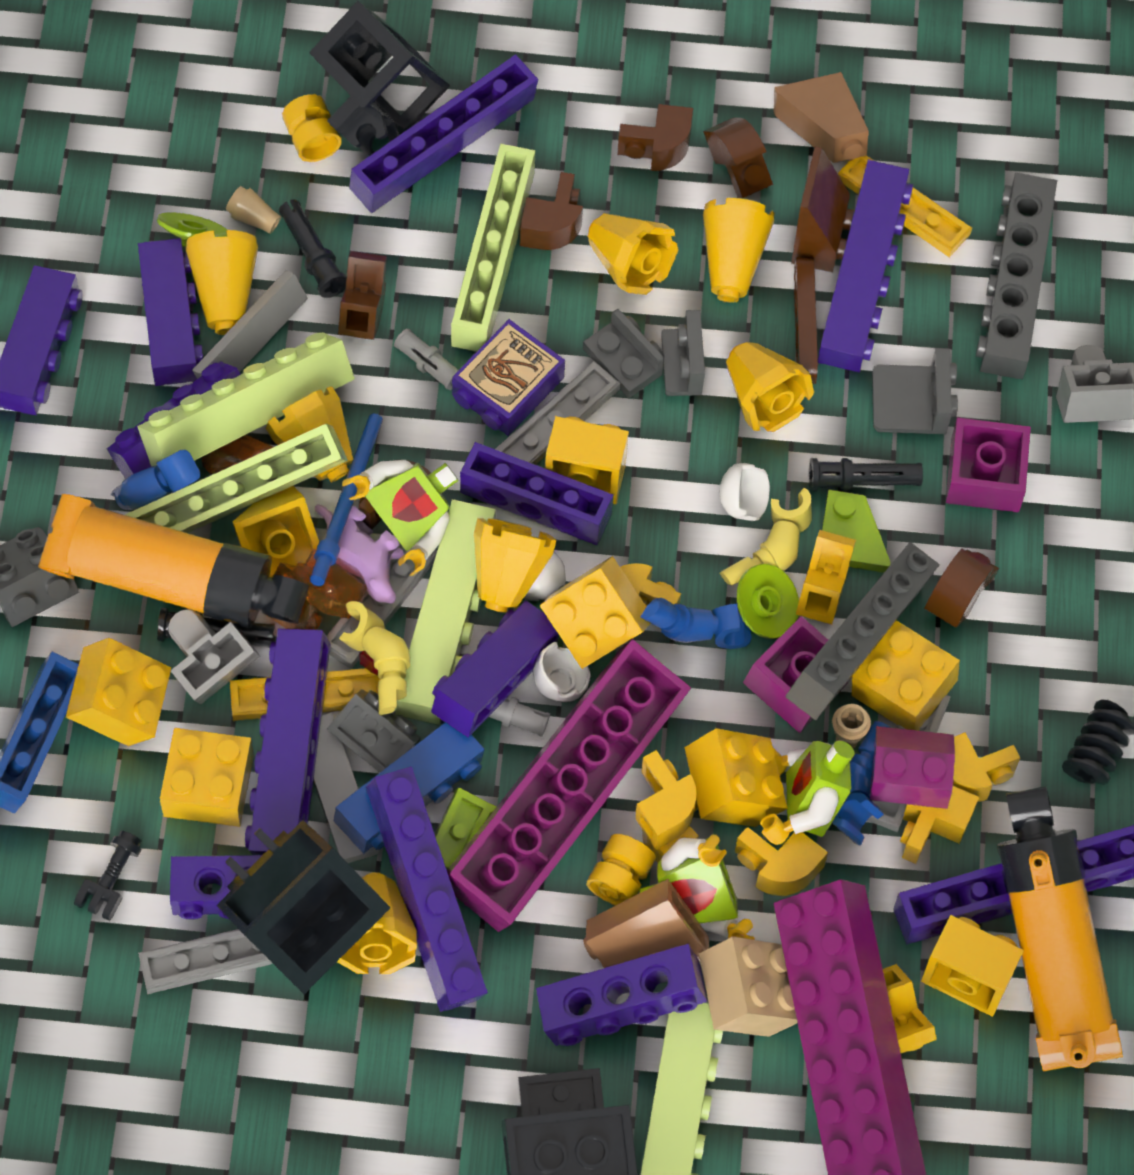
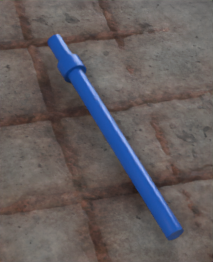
[310,414,383,586]

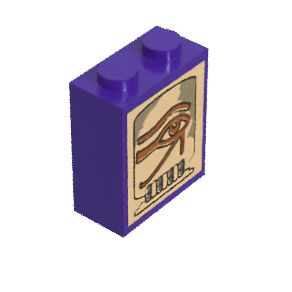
[452,319,565,436]

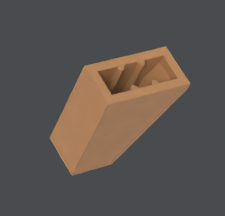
[773,72,869,163]
[583,879,709,968]

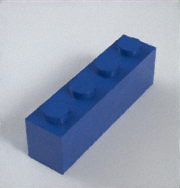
[0,651,79,814]
[333,722,485,855]

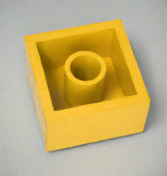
[545,416,629,504]
[540,556,651,669]
[852,620,960,731]
[66,637,171,746]
[160,728,254,827]
[684,728,788,827]
[921,915,1024,1017]

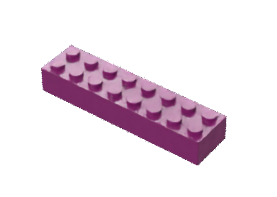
[447,639,691,932]
[773,879,926,1175]

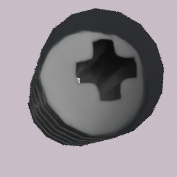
[1062,699,1134,785]

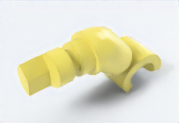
[720,488,812,586]
[339,601,410,716]

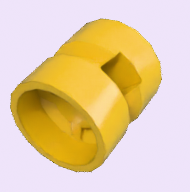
[282,94,342,162]
[586,834,656,906]

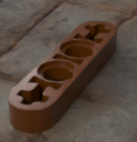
[794,257,818,384]

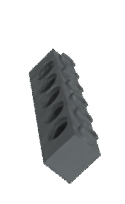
[976,172,1058,380]
[785,542,940,720]

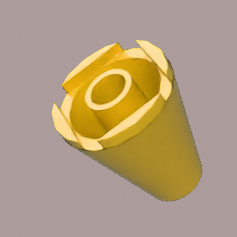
[703,198,775,303]
[186,230,258,335]

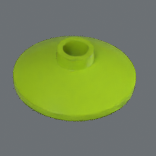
[157,212,227,247]
[737,564,799,639]

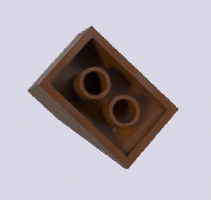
[791,146,854,273]

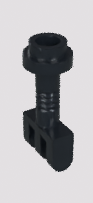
[74,830,142,921]

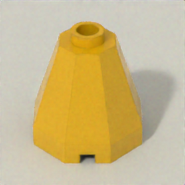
[587,213,679,295]
[726,342,814,432]
[266,386,353,483]
[474,518,557,613]
[337,872,417,974]

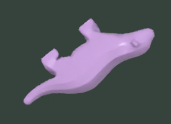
[315,504,404,604]

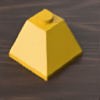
[232,485,319,578]

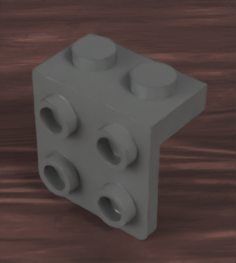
[872,348,958,434]
[0,527,79,627]

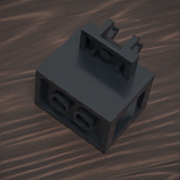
[309,1,451,156]
[216,820,391,994]
[501,1068,637,1175]

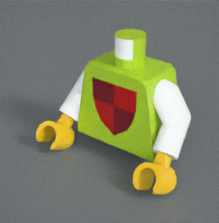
[342,460,459,576]
[760,740,855,845]
[640,834,755,940]

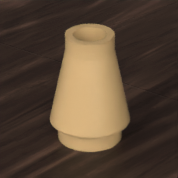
[226,186,281,234]
[832,704,871,748]

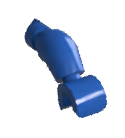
[110,450,200,510]
[640,598,752,649]
[832,721,892,846]

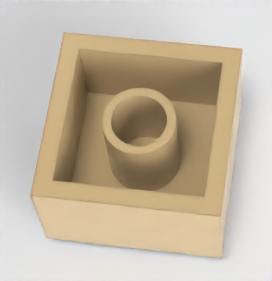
[699,937,797,1037]

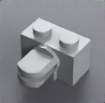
[1056,345,1134,423]
[168,609,260,704]

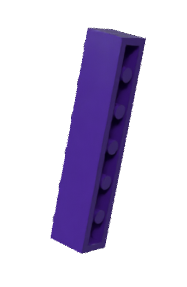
[349,54,538,214]
[818,160,914,373]
[245,629,331,855]
[366,766,488,1012]

